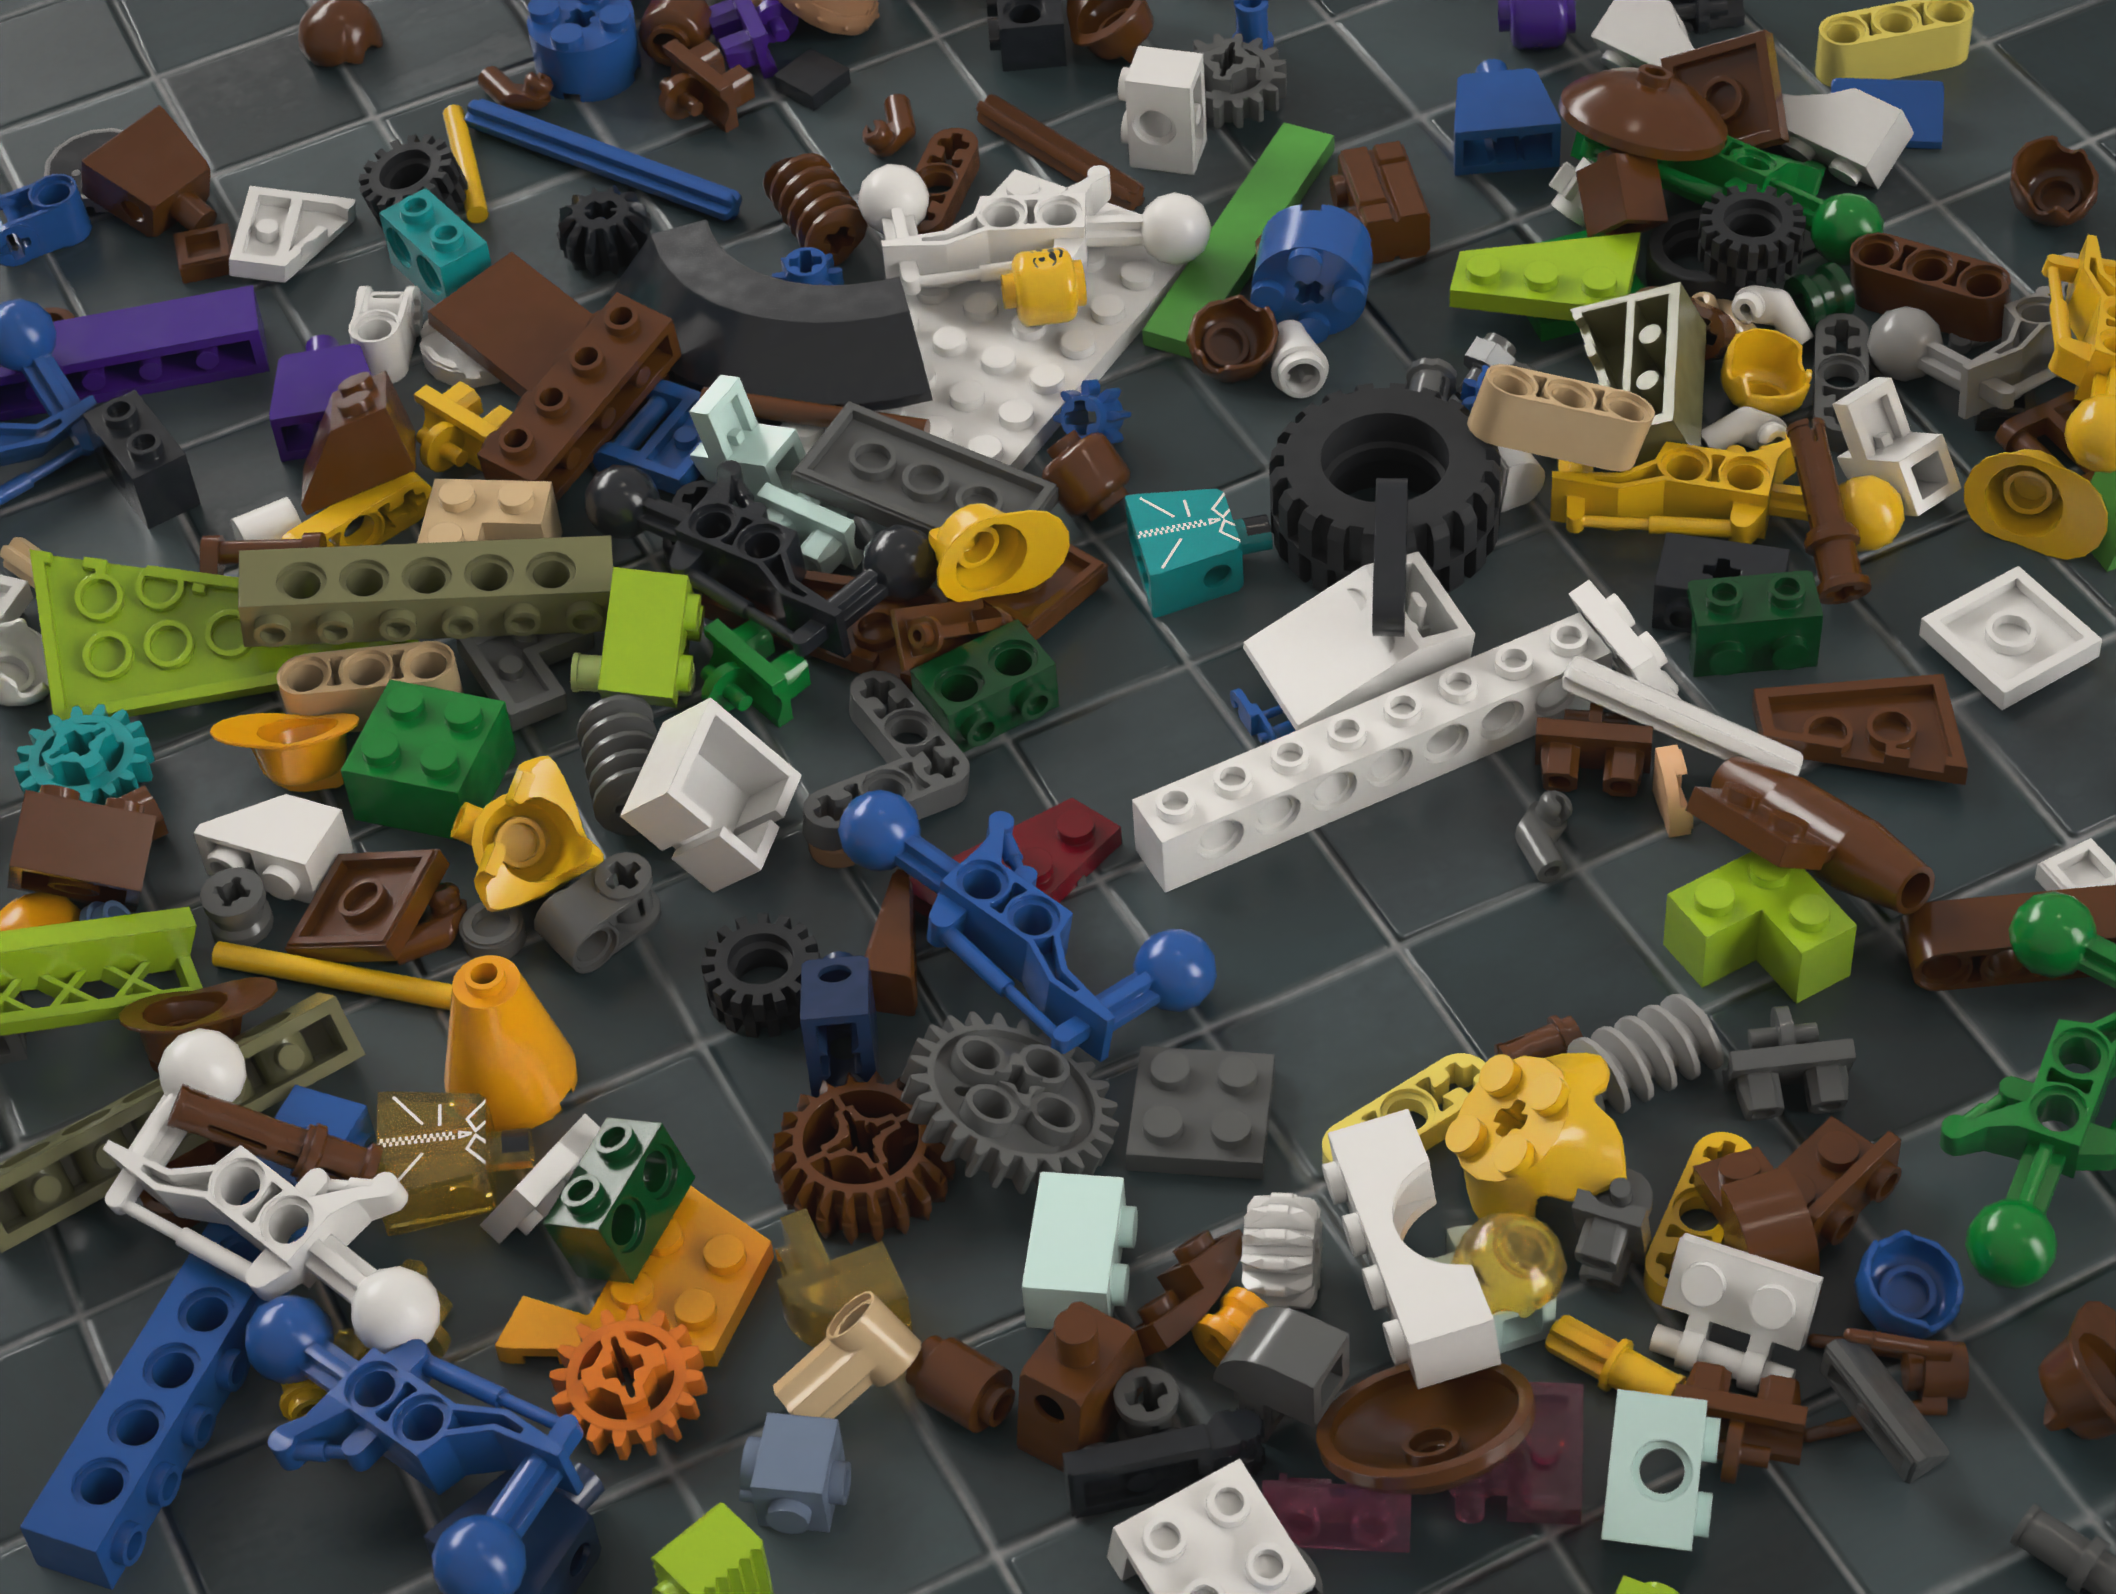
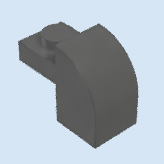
[1213,1307,1350,1444]

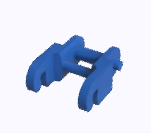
[1230,688,1296,743]

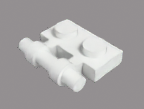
[1569,580,1681,699]
[1649,1233,1824,1394]

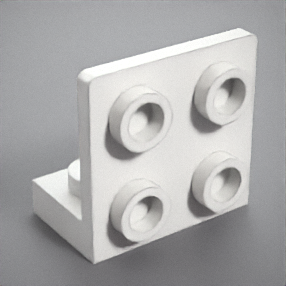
[1107,1459,1316,1594]

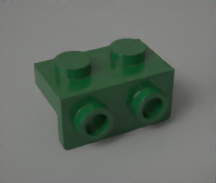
[1687,570,1823,677]

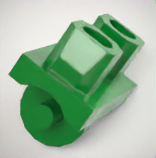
[700,618,811,728]

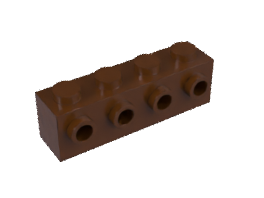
[477,292,682,503]

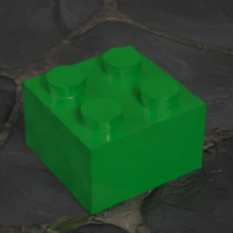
[341,680,517,840]

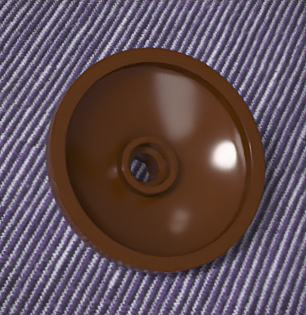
[1558,64,1728,161]
[1316,1362,1537,1495]

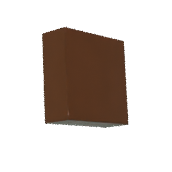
[173,223,233,284]

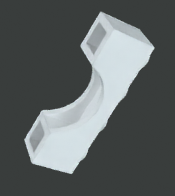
[1322,1109,1501,1389]

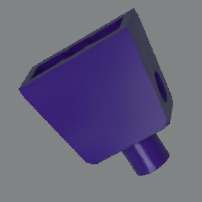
[269,334,372,462]

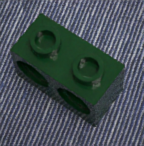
[910,619,1060,753]
[543,1117,696,1284]

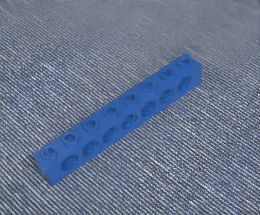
[20,1085,379,1590]

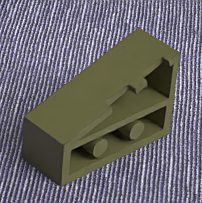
[1570,282,1707,466]

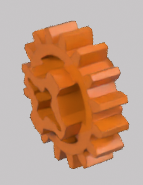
[549,1305,708,1460]

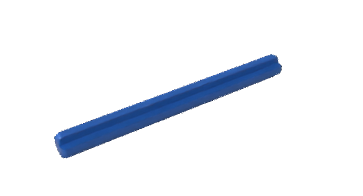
[464,99,742,221]

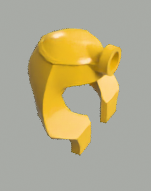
[451,756,604,912]

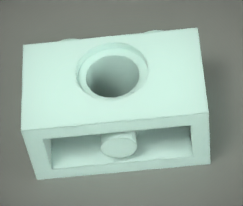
[1601,1389,1721,1551]

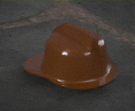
[1066,0,1154,63]
[119,977,278,1073]
[2038,1301,2116,1440]

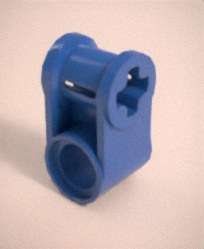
[0,174,92,267]

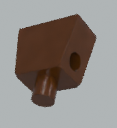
[81,105,217,237]
[1017,1301,1147,1472]

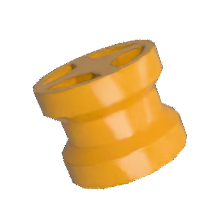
[1192,1286,1269,1367]

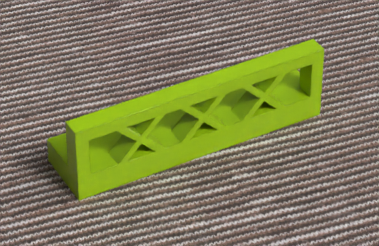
[0,906,203,1036]

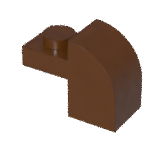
[1693,1146,1821,1294]

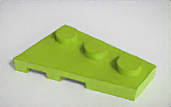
[1450,232,1641,321]

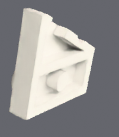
[229,186,356,283]

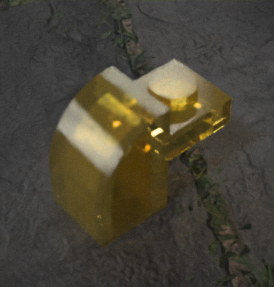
[775,1208,913,1348]

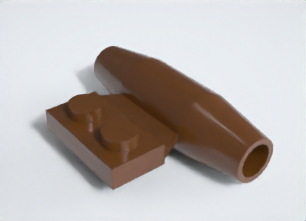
[1685,756,1935,915]

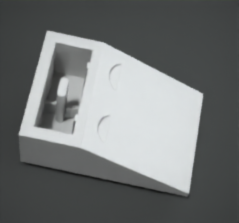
[1243,551,1475,731]

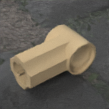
[773,1291,921,1419]

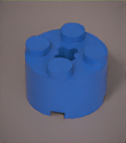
[527,0,642,102]
[1250,204,1373,344]

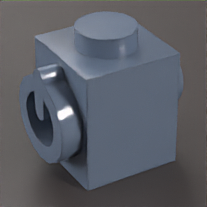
[739,1412,851,1534]

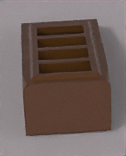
[864,869,918,1016]

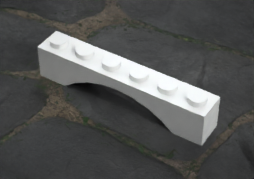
[1591,0,1914,189]

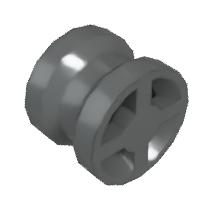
[200,867,274,946]

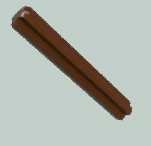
[976,94,1145,211]

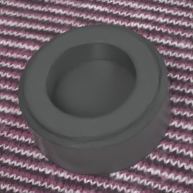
[459,901,527,959]

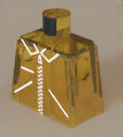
[376,1091,535,1236]

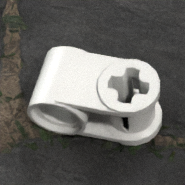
[349,286,423,384]

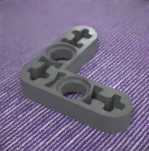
[802,671,970,851]

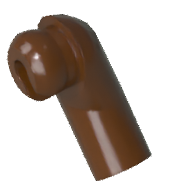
[862,93,916,157]

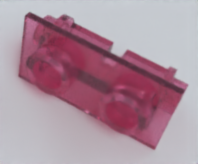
[1262,1473,1412,1553]

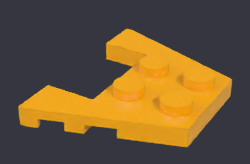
[495,1186,774,1367]

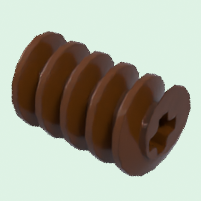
[763,153,868,267]

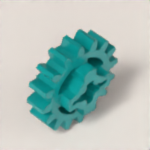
[14,704,155,805]

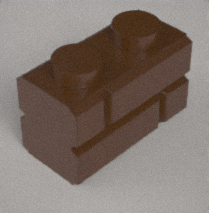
[1329,141,1430,265]

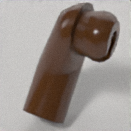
[478,66,553,110]
[396,882,468,966]

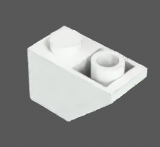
[193,794,354,904]

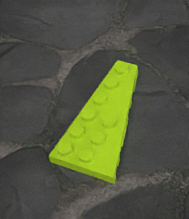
[29,549,420,720]

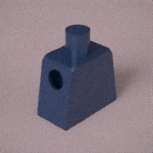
[800,951,880,1098]
[424,1461,605,1594]

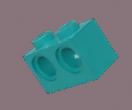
[379,188,492,304]

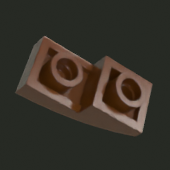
[1132,1229,1243,1357]

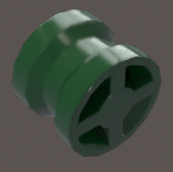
[1784,262,1855,331]

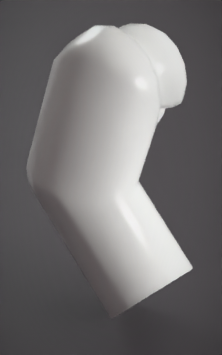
[1732,285,1814,344]

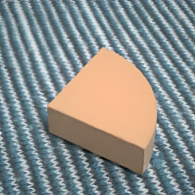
[1652,744,1693,838]

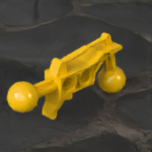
[2041,234,2116,473]
[1550,434,1905,552]

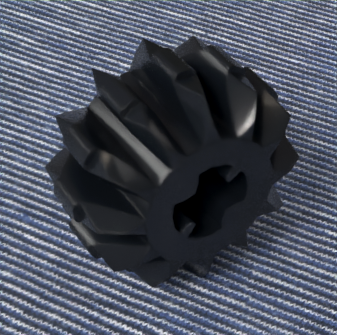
[557,185,652,277]

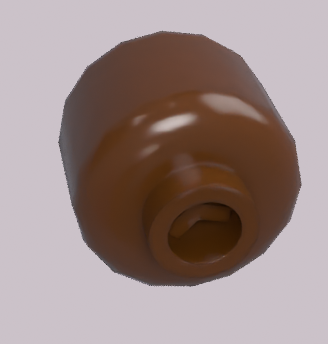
[638,0,713,68]
[1042,430,1131,522]

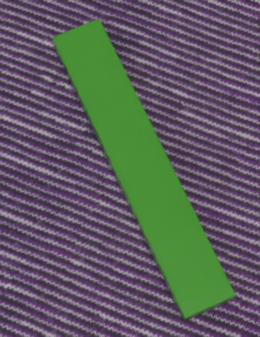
[1142,122,1335,359]

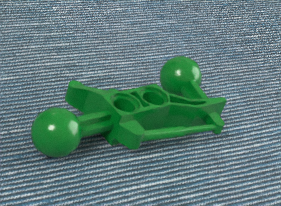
[1570,131,1884,266]
[1939,891,2116,1289]

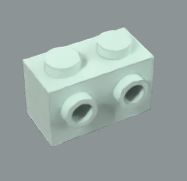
[1022,1172,1138,1329]

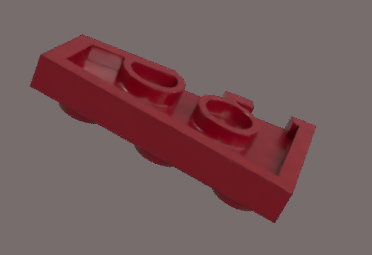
[910,797,1122,919]

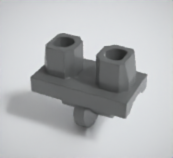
[1722,1006,1856,1122]
[1572,1168,1654,1294]

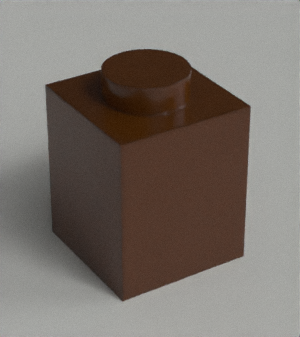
[1576,148,1668,238]

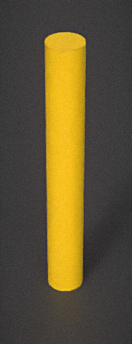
[443,105,489,223]

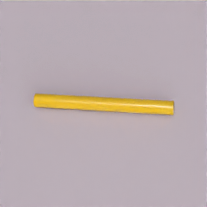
[212,941,452,1010]

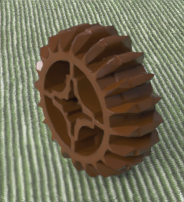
[771,1070,956,1246]

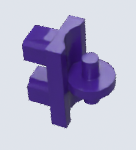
[709,0,798,79]

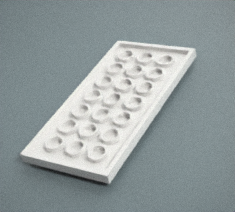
[780,169,1188,470]

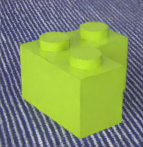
[598,567,705,708]
[1663,851,1857,1004]

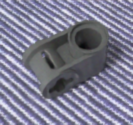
[534,852,662,974]

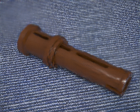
[1786,417,1872,605]
[166,1084,383,1182]

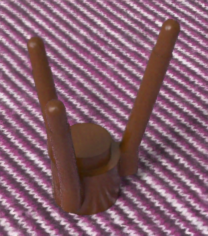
[1804,1328,1969,1443]

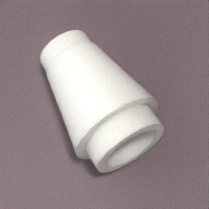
[1271,320,1329,398]

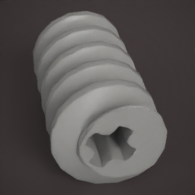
[1567,994,1724,1113]

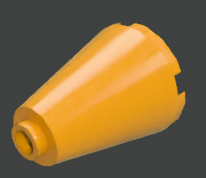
[444,955,578,1134]

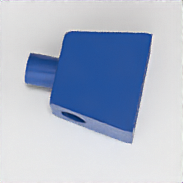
[1454,59,1561,176]

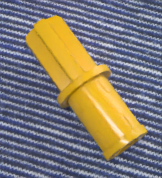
[1545,1315,1687,1396]

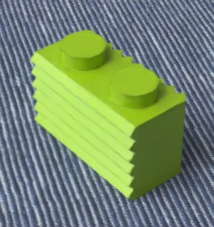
[651,1503,774,1594]

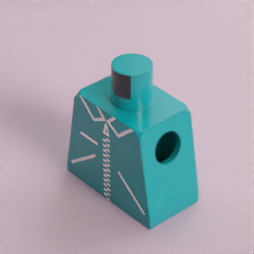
[1125,489,1273,618]

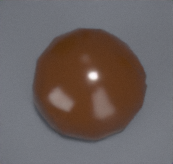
[298,0,383,67]
[2010,136,2099,227]
[1186,295,1279,383]

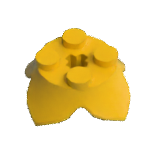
[1445,1053,1627,1236]

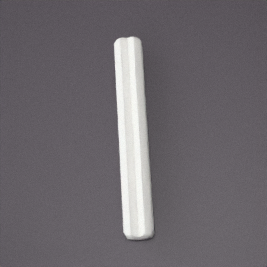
[1561,656,1803,776]

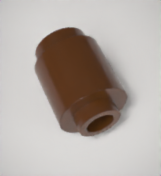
[906,1335,1015,1433]

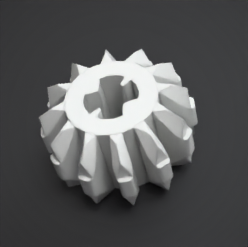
[1241,1192,1323,1309]

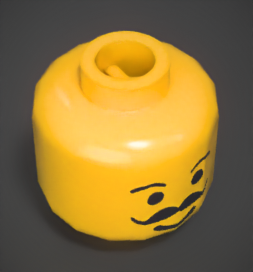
[1001,247,1087,327]

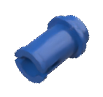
[1232,0,1274,50]

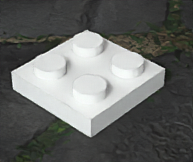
[1919,566,2102,710]

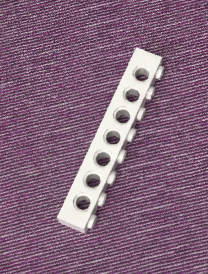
[1132,613,1612,893]

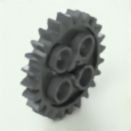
[900,1011,1119,1194]

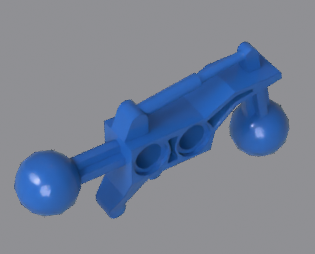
[0,298,97,506]
[838,790,1217,1062]
[245,1294,584,1594]

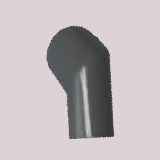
[1515,790,1573,883]

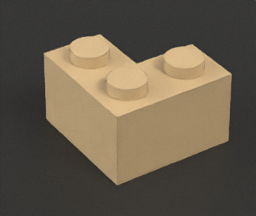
[417,479,562,543]

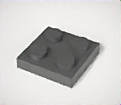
[1126,1046,1275,1179]

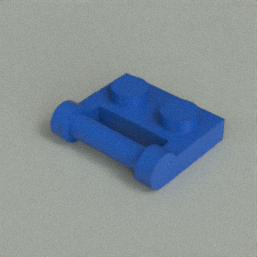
[593,380,701,495]

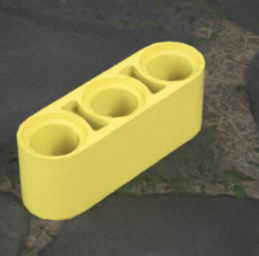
[1815,0,1974,87]

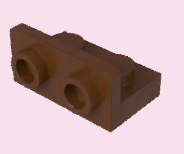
[1777,1116,1902,1252]

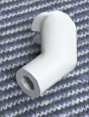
[1701,406,1787,450]

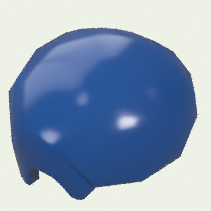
[1854,1230,1964,1339]

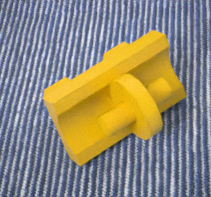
[414,381,513,472]

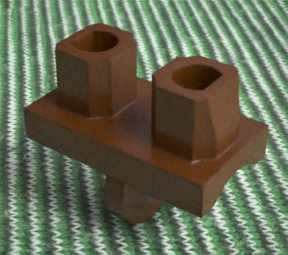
[659,39,755,133]
[1535,703,1653,797]
[1674,1361,1808,1484]

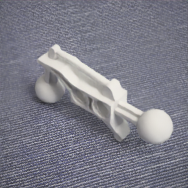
[858,164,1211,295]
[103,1028,440,1354]

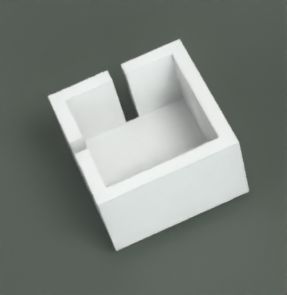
[620,697,802,893]

